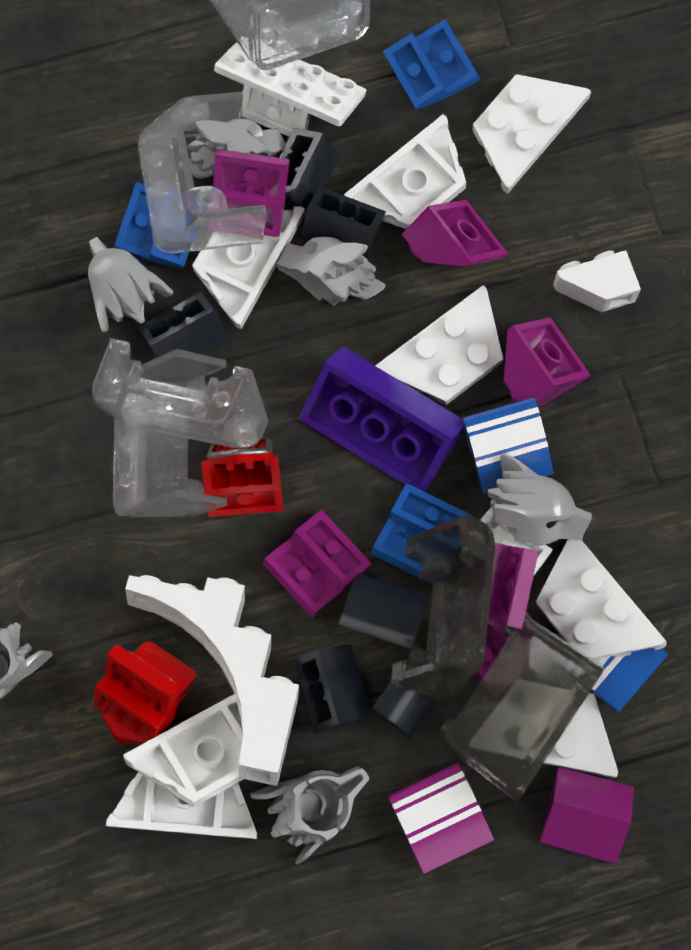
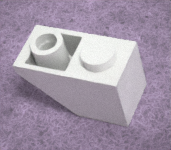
[553,250,641,312]

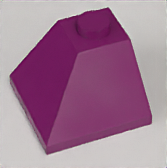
[402,200,508,267]
[504,317,591,407]

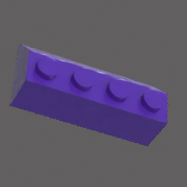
[299,347,465,492]

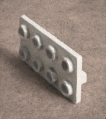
[214,36,366,137]

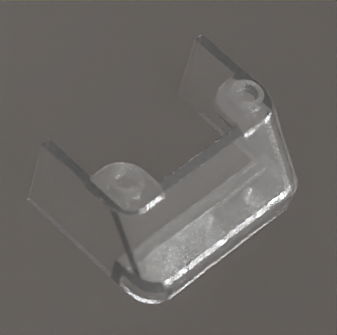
[138,91,266,253]
[113,349,227,518]

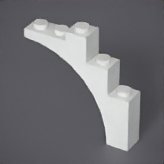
[125,575,299,786]

